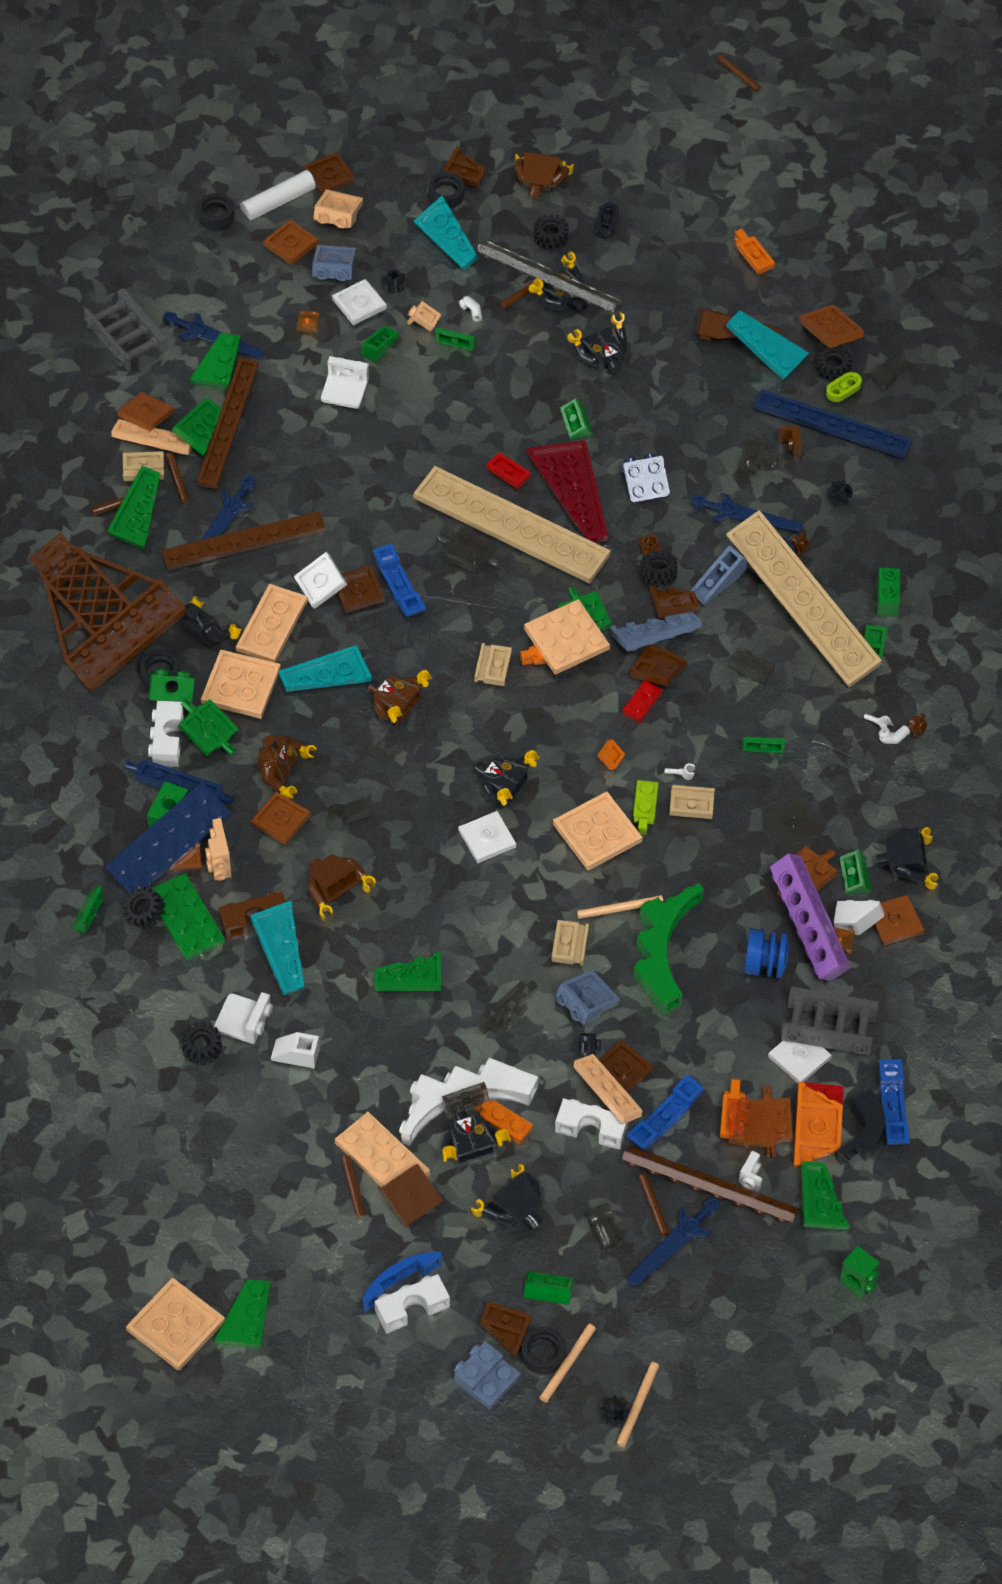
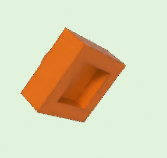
[597,740,626,770]

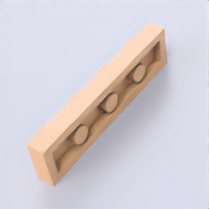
[112,419,193,455]
[574,1054,642,1124]

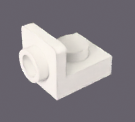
[738,1151,762,1191]

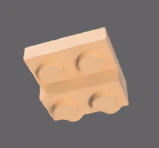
[314,189,363,228]
[205,818,231,881]

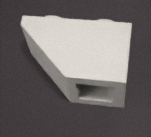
[834,900,884,935]
[271,1032,320,1069]

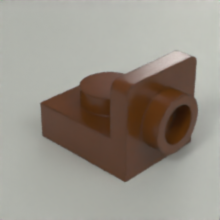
[778,426,802,458]

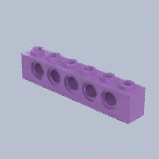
[770,853,851,981]

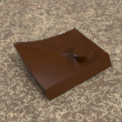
[630,645,688,686]

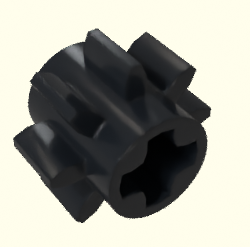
[382,269,406,294]
[827,480,853,506]
[575,1033,601,1058]
[599,1395,630,1426]

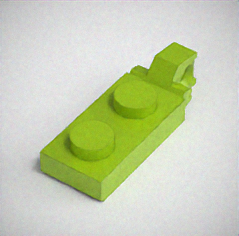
[633,780,659,835]

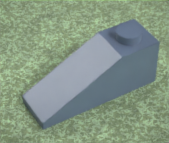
[690,545,749,606]

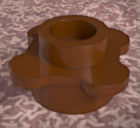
[791,532,809,556]
[638,534,661,555]
[908,713,927,738]

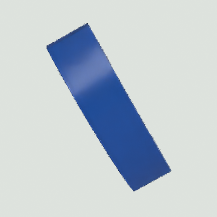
[373,543,426,617]
[879,1059,910,1145]
[626,1074,704,1151]
[362,1252,443,1312]

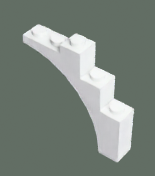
[399,1058,538,1146]

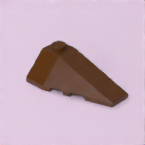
[696,307,780,340]

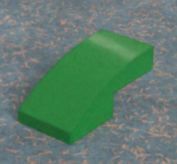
[864,625,887,666]

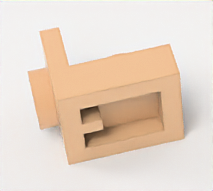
[407,301,441,332]

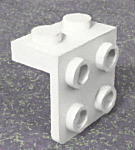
[321,356,369,409]
[214,992,273,1044]

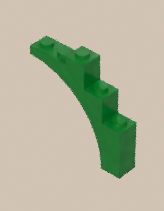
[633,883,704,1015]

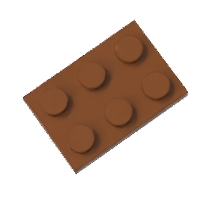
[799,304,864,348]

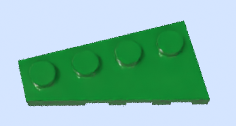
[107,465,161,550]

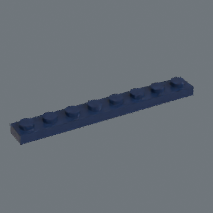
[754,389,912,459]

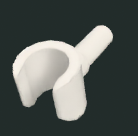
[864,714,893,729]
[665,763,695,780]

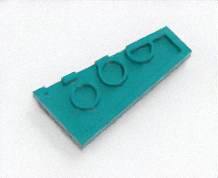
[414,196,478,271]
[725,311,809,380]
[278,645,372,692]
[250,901,304,997]

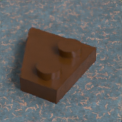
[443,146,485,188]
[650,585,699,618]
[480,1301,532,1358]

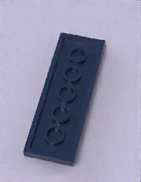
[105,782,231,893]

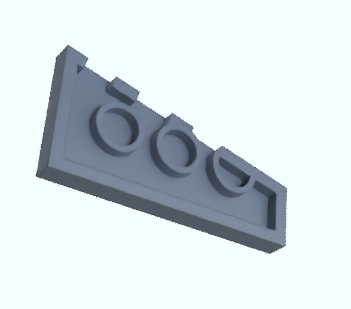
[608,612,702,651]

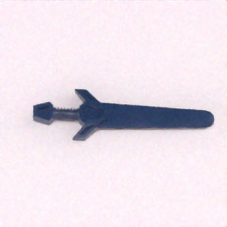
[163,311,264,359]
[201,475,256,540]
[691,493,802,532]
[628,1197,720,1286]

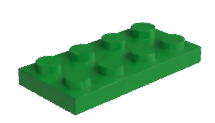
[151,873,225,961]

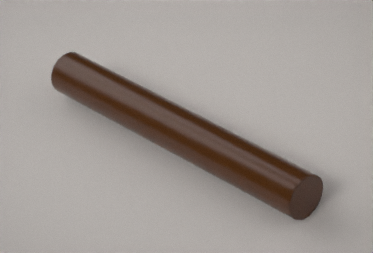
[717,54,762,92]
[500,274,549,309]
[165,452,189,504]
[91,497,125,516]
[341,1156,366,1220]
[639,1174,670,1237]

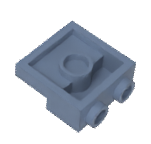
[312,245,356,281]
[556,970,620,1025]
[454,1342,521,1410]

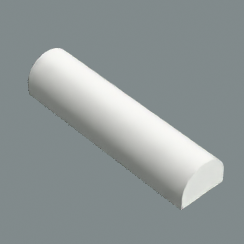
[240,170,315,221]

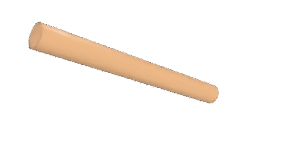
[577,895,663,919]
[539,1324,596,1403]
[617,1362,659,1447]

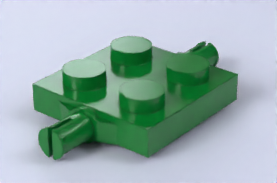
[558,587,612,631]
[178,698,239,756]

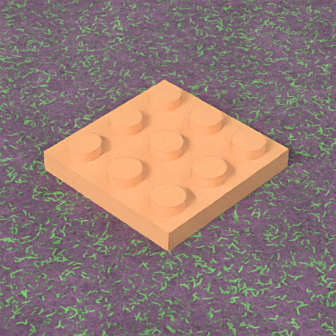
[524,599,610,675]
[201,649,281,719]
[553,791,642,871]
[126,1277,225,1371]

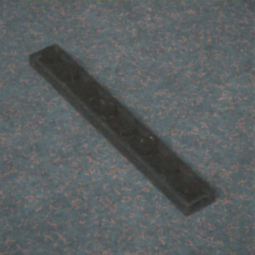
[477,241,624,313]

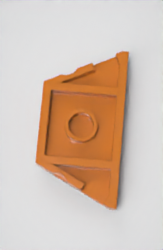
[793,1082,843,1168]

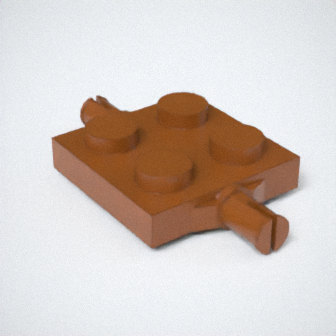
[777,846,837,897]
[745,1086,793,1158]

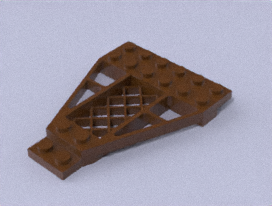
[29,532,187,692]

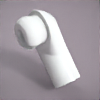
[459,296,482,322]
[879,725,910,744]

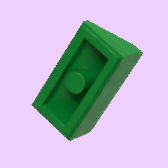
[436,327,477,351]
[560,398,593,440]
[742,737,786,753]
[839,850,871,895]
[72,886,104,933]
[524,1271,574,1305]

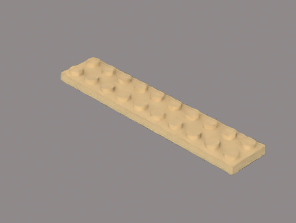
[413,466,611,584]
[726,510,883,688]

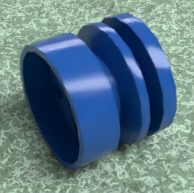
[744,928,789,979]

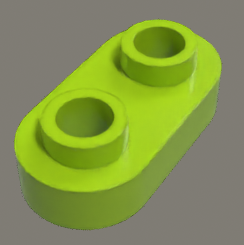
[826,372,862,402]

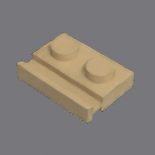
[123,451,164,481]
[474,643,512,686]
[669,785,715,819]
[551,920,589,966]

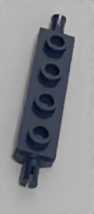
[124,759,234,805]

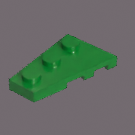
[190,333,241,389]
[172,397,222,455]
[375,951,441,991]
[801,1161,850,1231]
[214,1279,271,1348]

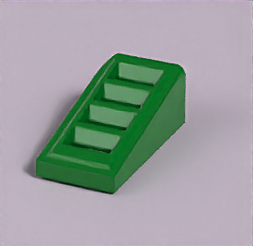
[360,325,400,363]

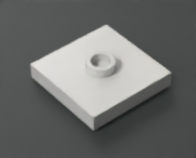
[332,279,387,325]
[294,552,348,609]
[458,811,516,864]
[768,1040,832,1083]

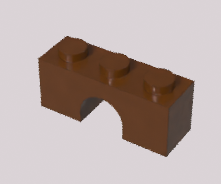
[219,891,286,940]

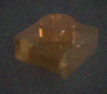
[297,310,320,333]
[833,927,855,954]

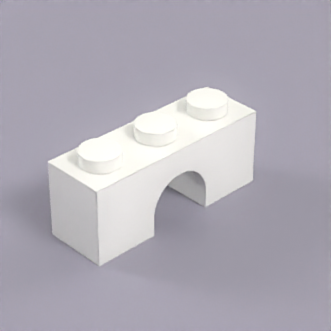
[148,701,184,767]
[555,1098,628,1149]
[374,1274,450,1334]

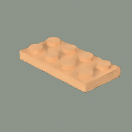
[236,584,308,663]
[335,1112,430,1187]

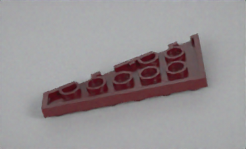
[526,440,608,543]

